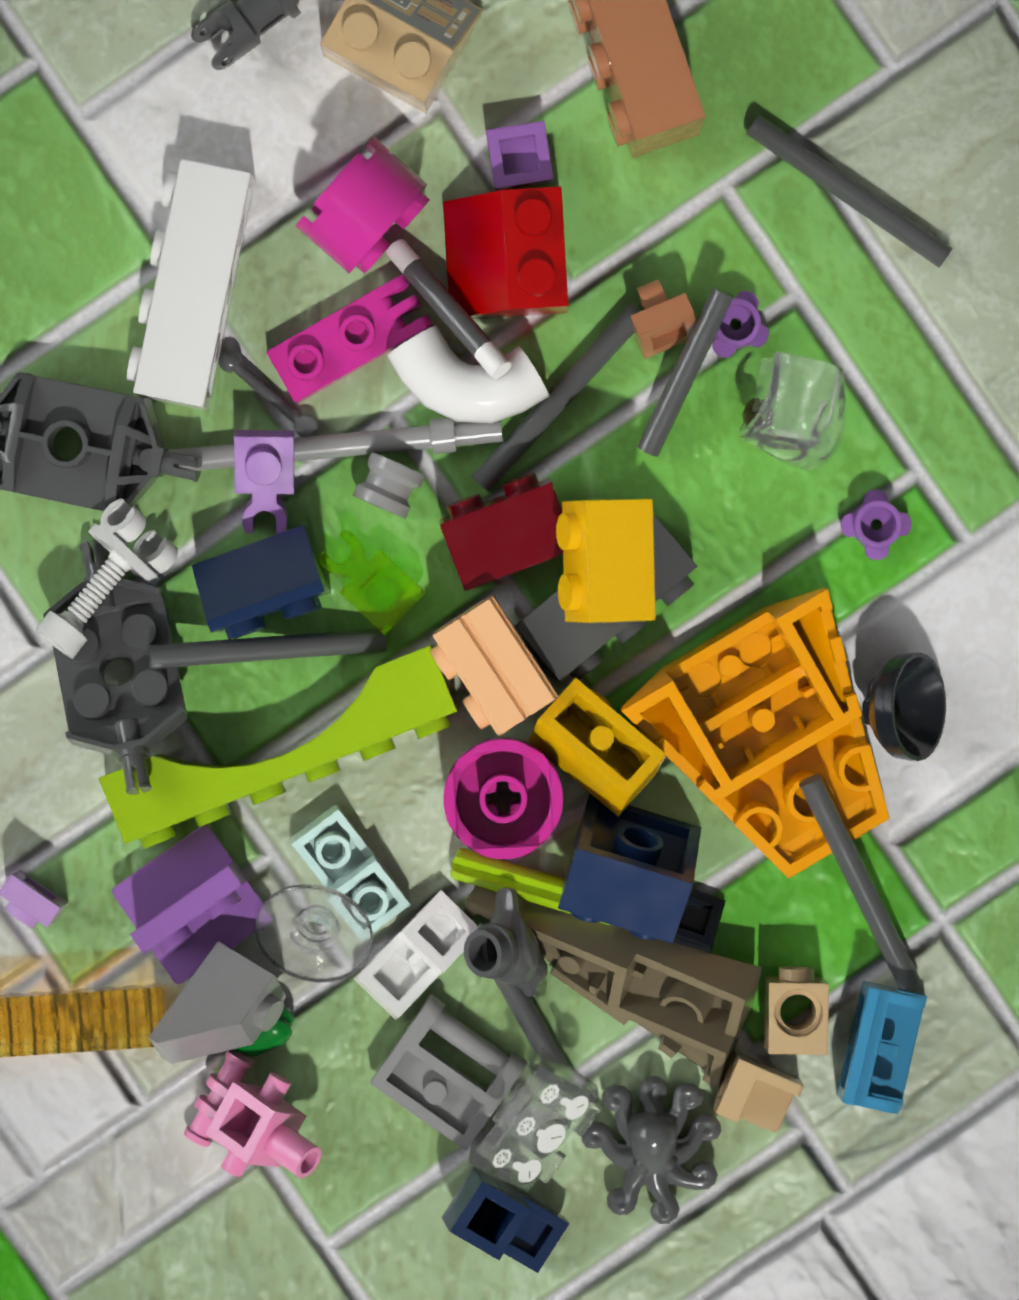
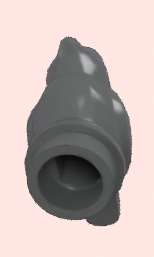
[464,888,548,997]

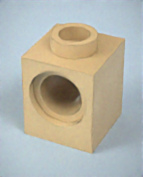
[763,966,829,1055]

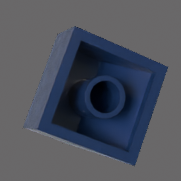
[558,793,702,944]

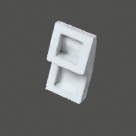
[353,890,479,1019]

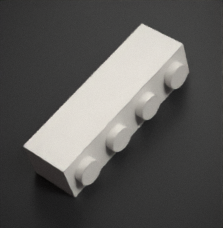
[127,159,255,411]

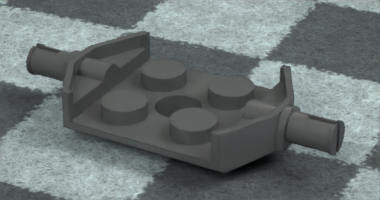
[0,372,202,511]
[43,540,188,795]

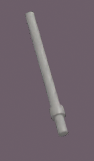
[169,417,503,471]

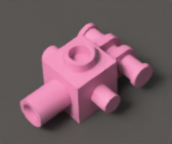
[184,1050,322,1178]

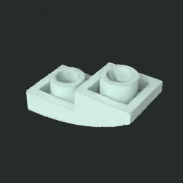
[289,803,411,940]

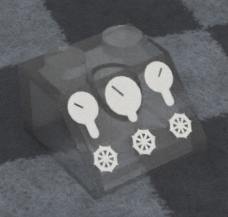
[469,1047,601,1192]

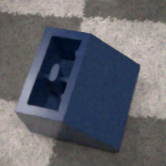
[192,525,331,640]

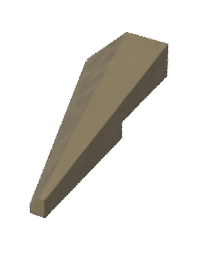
[464,886,762,1088]

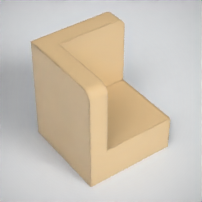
[712,1051,804,1132]

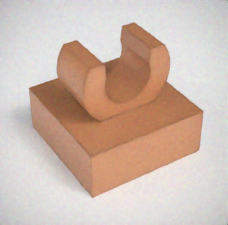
[630,280,696,359]

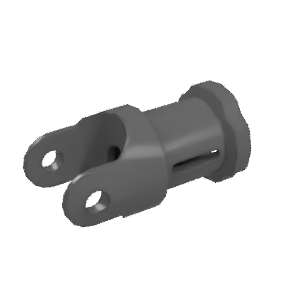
[191,0,301,70]

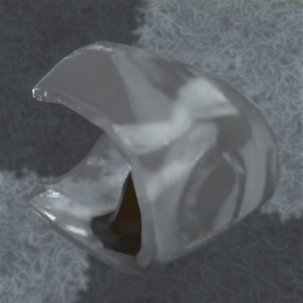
[740,352,846,470]

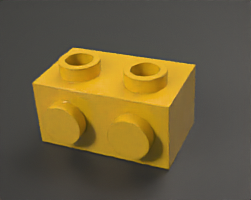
[556,499,656,623]
[529,678,667,817]

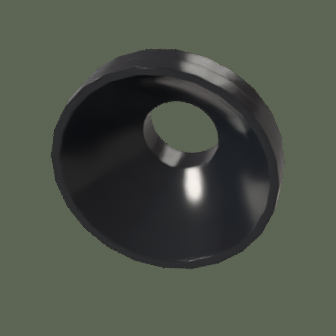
[862,653,946,761]

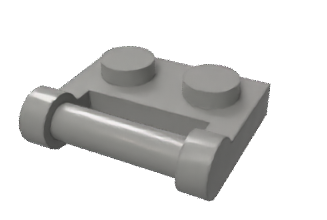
[370,994,527,1151]

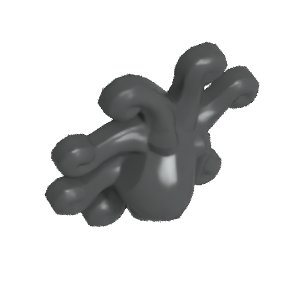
[581,1076,721,1224]

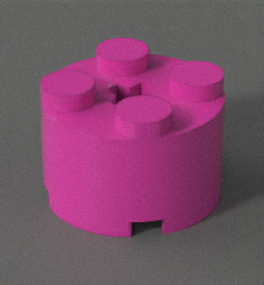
[295,136,430,274]
[443,737,563,859]

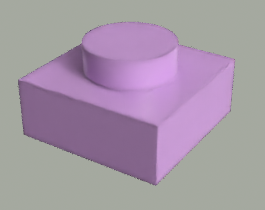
[0,870,68,928]

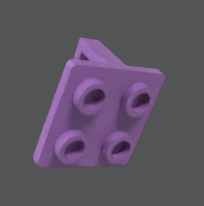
[112,824,272,984]

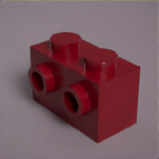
[439,473,563,591]

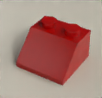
[443,186,569,319]

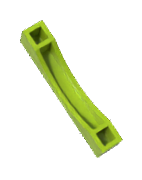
[98,645,458,849]

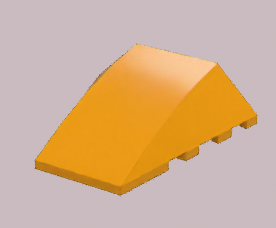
[620,587,890,879]

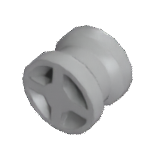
[353,452,425,519]

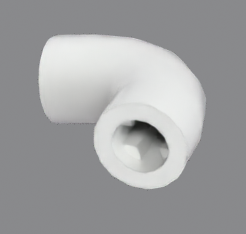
[387,326,549,423]

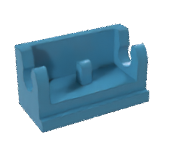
[836,980,927,1114]

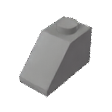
[148,941,286,1064]

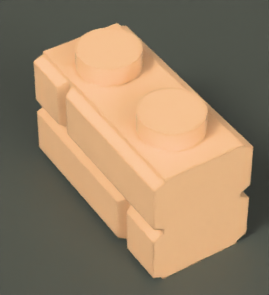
[429,594,559,736]

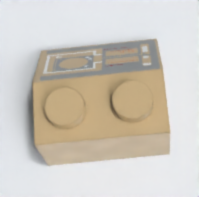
[320,0,484,114]

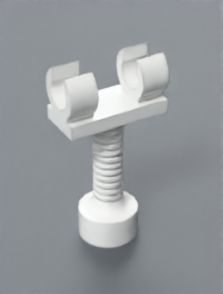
[35,499,178,659]

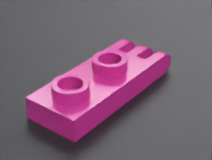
[266,274,434,405]

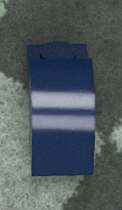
[442,1165,570,1273]

